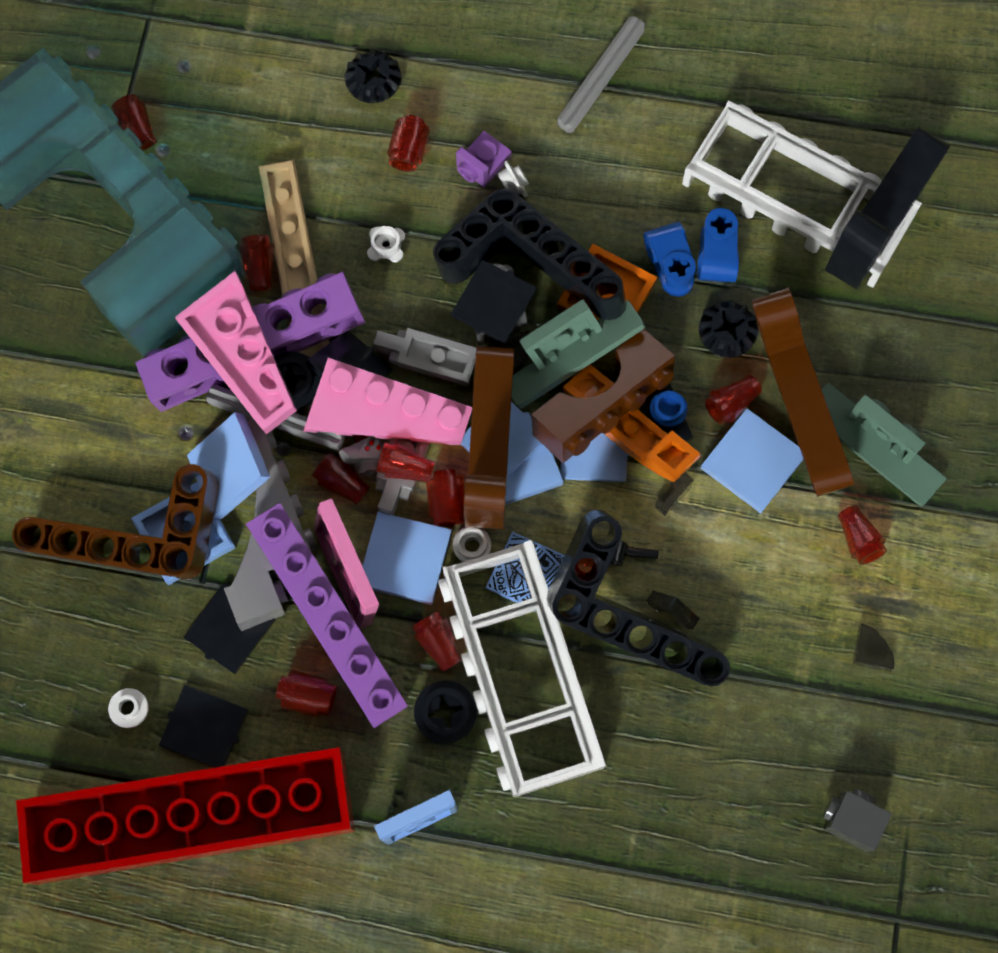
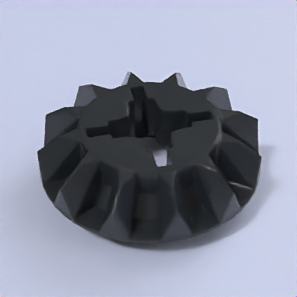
[344,48,401,103]
[699,299,759,358]
[274,352,321,410]
[414,680,477,744]

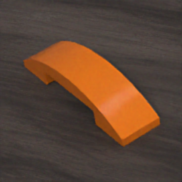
[563,364,701,482]

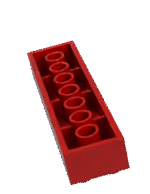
[16,747,355,885]

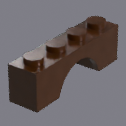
[531,329,675,463]

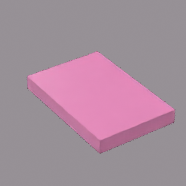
[313,498,379,629]

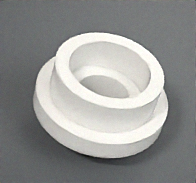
[453,527,491,562]
[108,688,149,728]

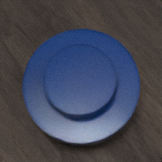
[649,390,688,428]

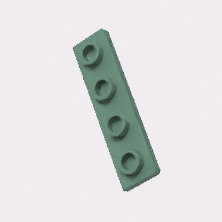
[512,299,645,409]
[822,382,947,506]

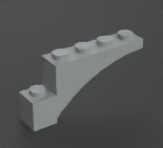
[224,419,318,631]

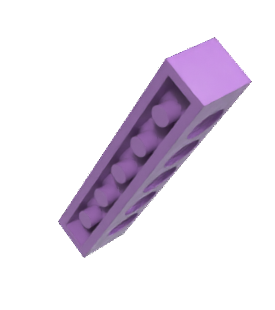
[135,272,366,412]
[246,503,408,728]

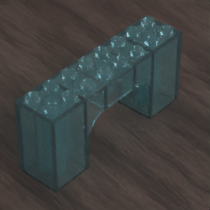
[0,48,245,358]

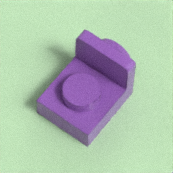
[456,131,512,188]

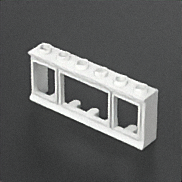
[682,100,922,288]
[438,540,606,798]

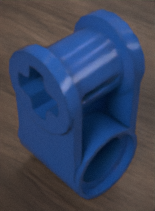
[697,208,739,282]
[643,221,696,297]

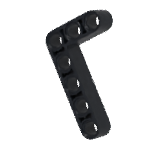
[825,127,951,290]
[433,189,627,320]
[546,510,730,687]

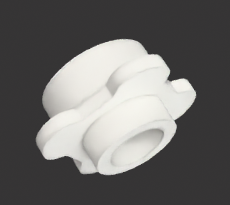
[498,161,529,198]
[367,226,405,263]

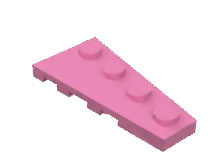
[175,271,297,434]
[303,358,472,445]

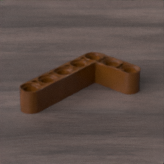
[751,287,854,497]
[464,346,514,529]
[12,464,219,579]

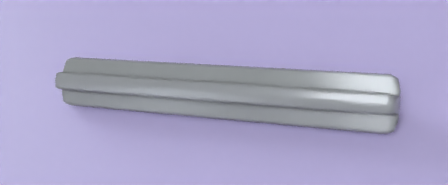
[557,16,645,133]
[206,385,346,450]

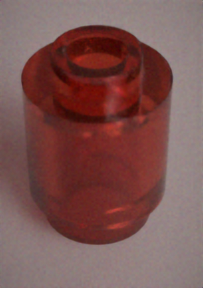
[387,115,430,172]
[426,469,465,527]
[276,670,337,717]

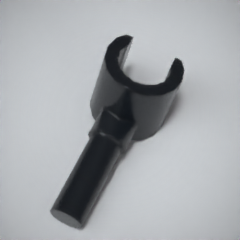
[610,541,659,566]

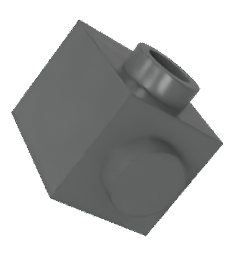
[822,789,892,852]

